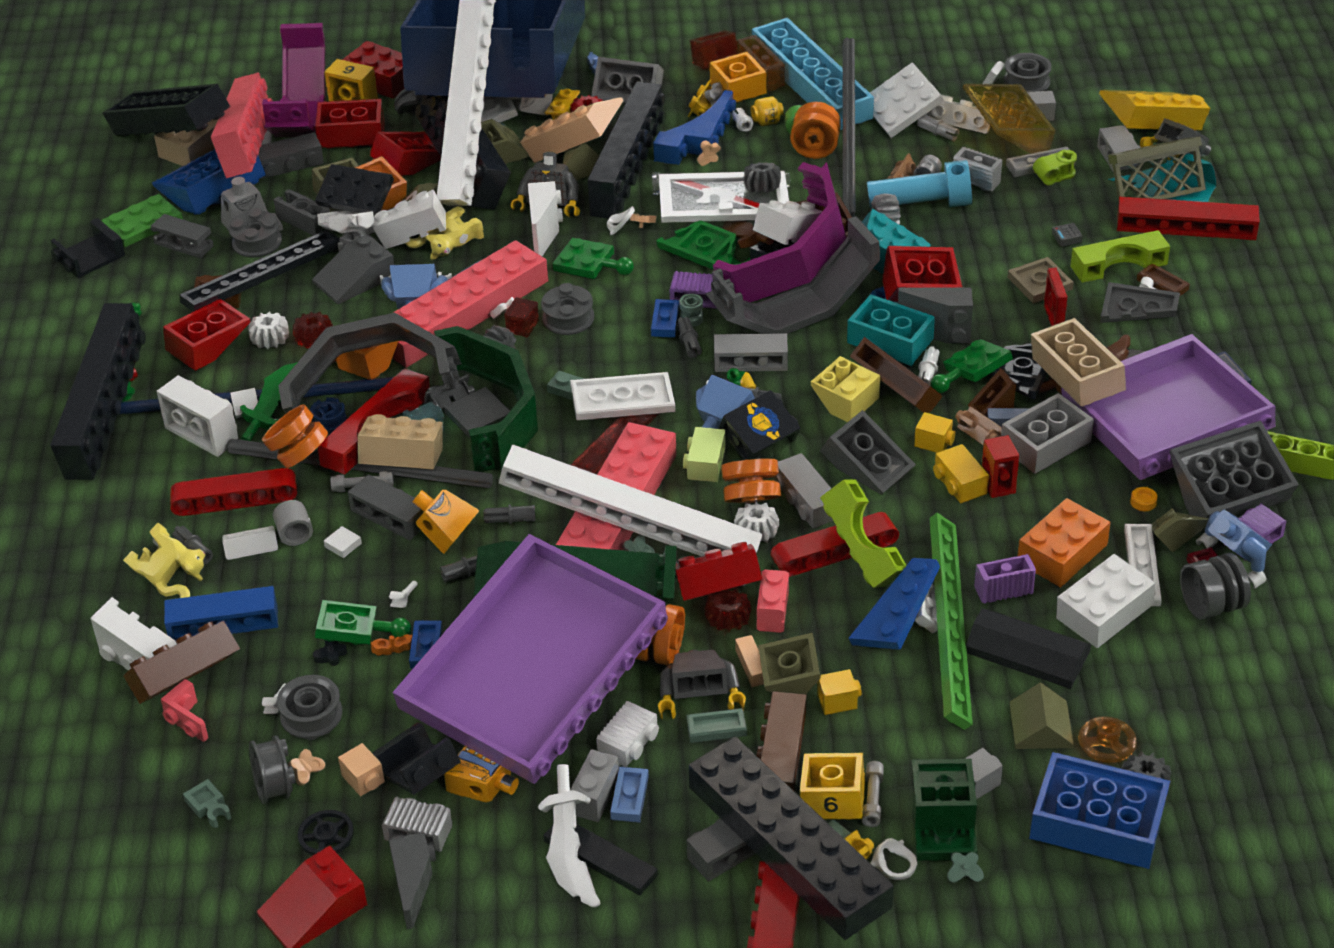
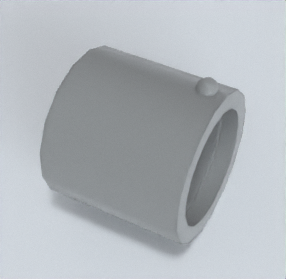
[273,500,313,546]

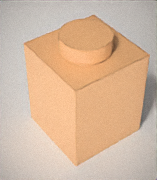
[338,743,385,797]

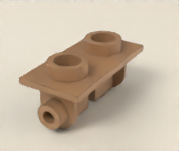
[887,153,916,179]
[955,406,1002,445]

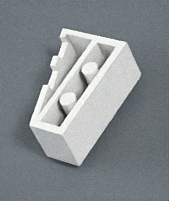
[372,190,446,249]
[90,597,177,670]

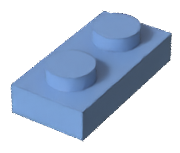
[610,767,649,822]

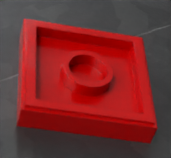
[1044,267,1068,326]

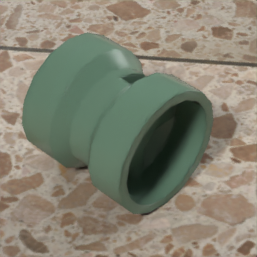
[679,294,703,327]

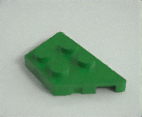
[656,220,738,270]

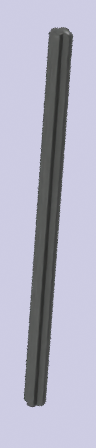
[843,38,856,217]
[227,439,493,488]

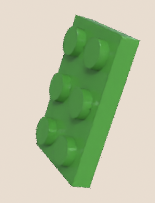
[101,194,183,247]

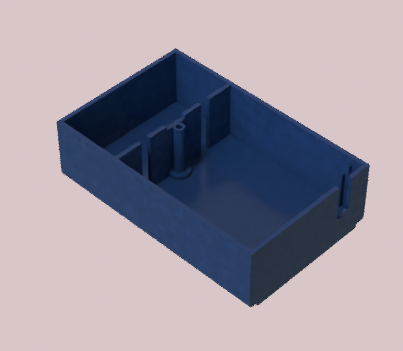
[400,0,585,98]

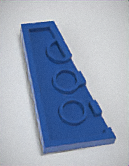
[849,558,940,650]

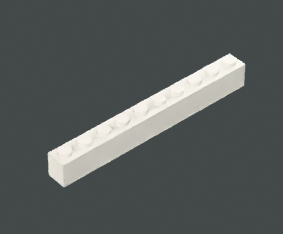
[437,0,496,207]
[498,445,763,556]

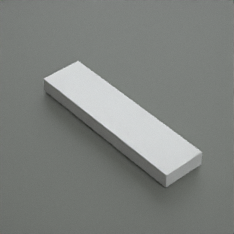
[1124,524,1162,606]

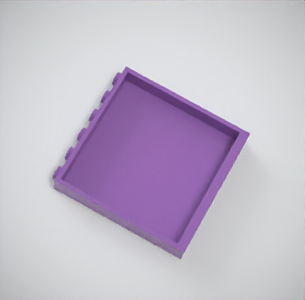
[1061,334,1276,480]

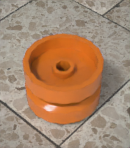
[790,102,841,159]
[262,404,328,468]
[721,459,781,503]
[635,604,685,666]

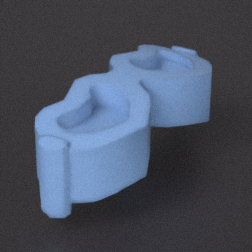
[587,52,598,75]

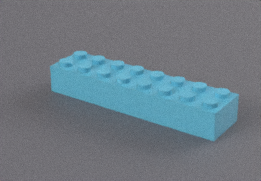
[752,18,874,130]

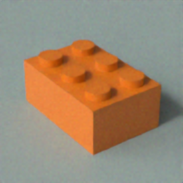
[1018,498,1111,588]

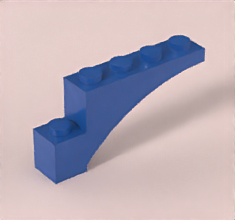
[653,90,736,165]

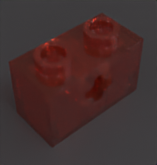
[690,30,738,69]

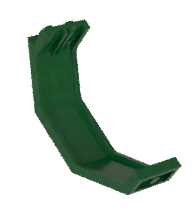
[434,326,538,472]

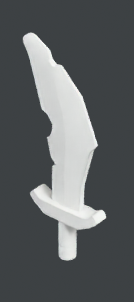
[538,764,600,907]

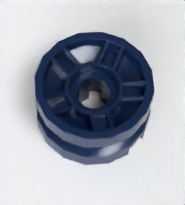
[310,397,347,435]

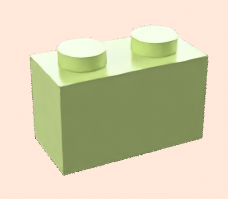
[683,427,726,482]

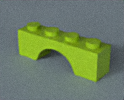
[1070,230,1170,283]
[820,479,907,588]

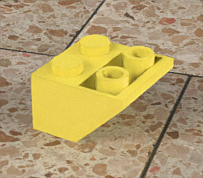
[811,356,880,422]

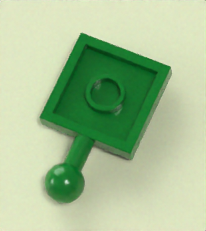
[552,238,634,279]
[930,339,1013,394]
[315,600,411,645]

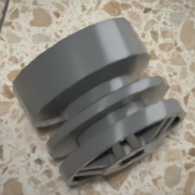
[1180,553,1251,620]

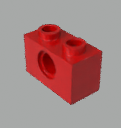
[982,435,1019,498]

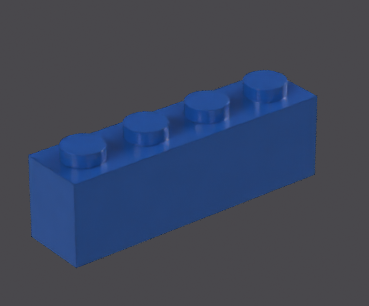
[165,586,278,641]

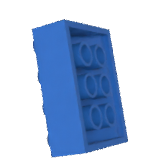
[152,149,266,214]
[1029,752,1170,869]

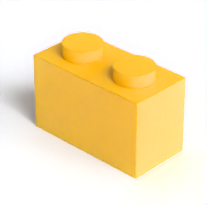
[933,444,989,504]

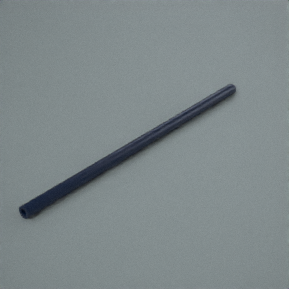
[119,377,393,415]

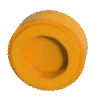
[1130,487,1158,511]

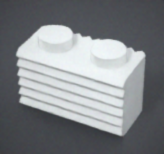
[596,701,659,767]

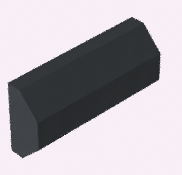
[966,609,1091,689]

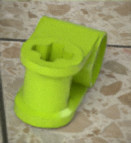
[1032,150,1077,185]

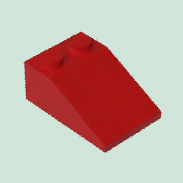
[370,132,441,177]
[163,299,251,371]
[257,846,367,948]

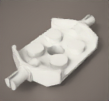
[317,210,374,233]

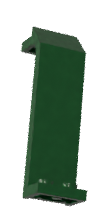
[473,541,677,607]

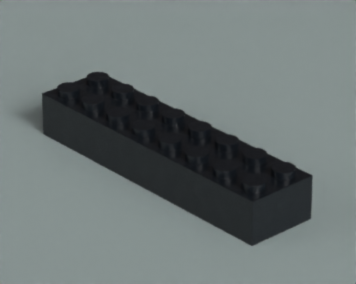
[588,82,666,219]
[102,83,231,136]
[415,95,511,210]
[50,303,146,480]
[689,736,894,940]

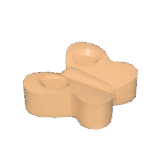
[697,141,721,166]
[630,213,656,228]
[288,749,325,786]

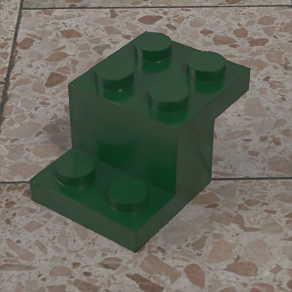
[911,758,978,861]

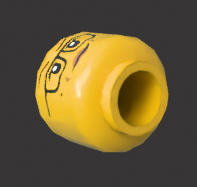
[751,96,784,126]

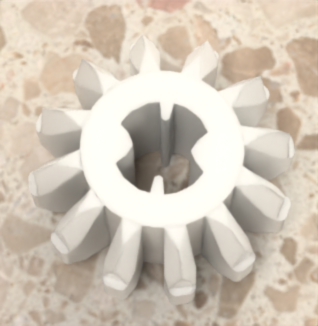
[248,311,289,350]
[734,501,779,543]

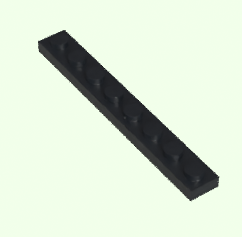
[179,230,340,312]

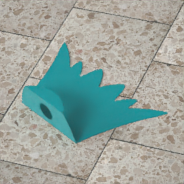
[1108,153,1217,202]

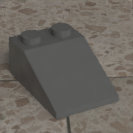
[312,234,394,305]
[898,287,973,343]
[820,410,916,495]

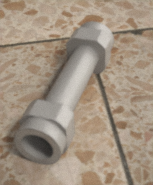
[331,471,394,493]
[862,761,884,827]

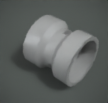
[913,155,942,176]

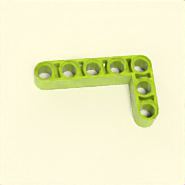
[1267,431,1334,480]

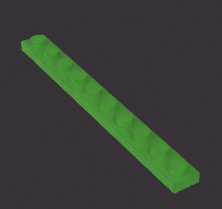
[930,513,973,730]

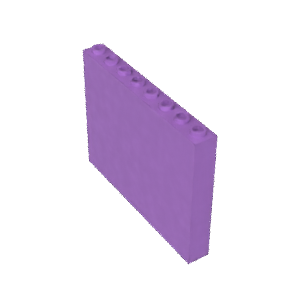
[393,534,668,784]

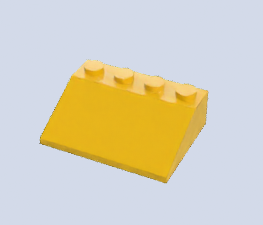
[1099,90,1210,130]

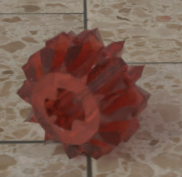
[292,311,333,349]
[705,588,751,633]

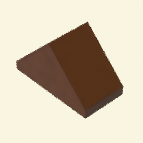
[968,368,1016,417]

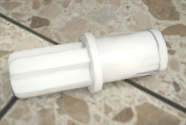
[918,346,940,386]

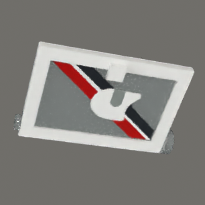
[652,171,790,223]

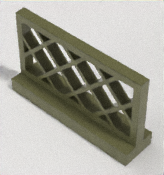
[1108,137,1206,201]

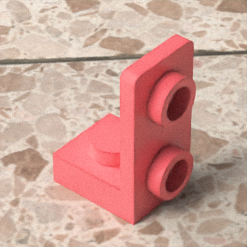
[161,679,208,742]

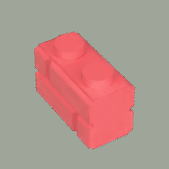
[757,570,789,633]

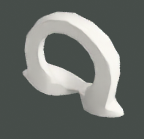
[607,206,635,235]
[870,838,917,880]

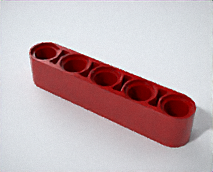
[170,468,297,516]
[770,512,900,577]

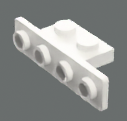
[925,95,993,134]

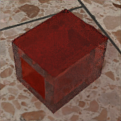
[504,297,539,337]

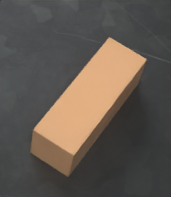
[735,635,764,687]

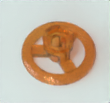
[1078,717,1137,763]

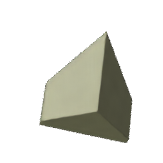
[563,142,599,181]
[1151,508,1209,552]

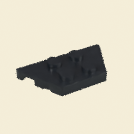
[993,343,1047,400]

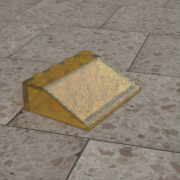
[962,84,1056,154]

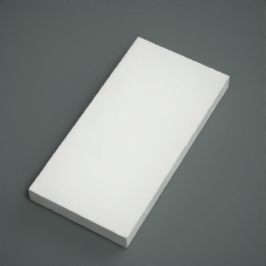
[570,372,675,420]

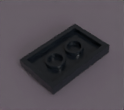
[315,164,394,216]

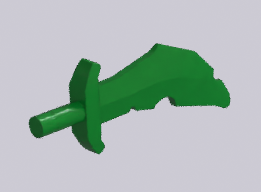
[240,362,298,441]

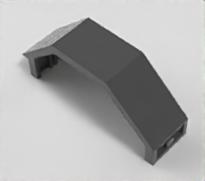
[705,216,880,334]
[278,313,462,414]

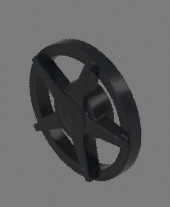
[298,810,354,856]

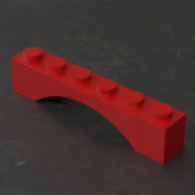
[318,368,430,474]

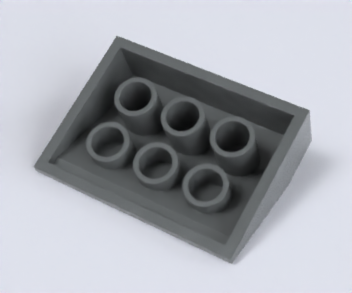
[1169,420,1299,518]

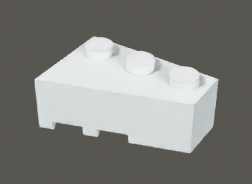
[753,200,822,245]

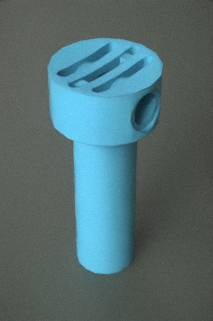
[867,160,972,209]

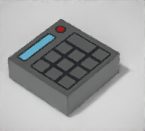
[1052,223,1083,247]

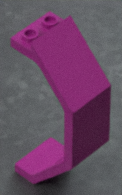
[262,23,325,137]
[713,162,846,302]

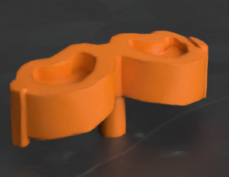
[371,634,413,656]

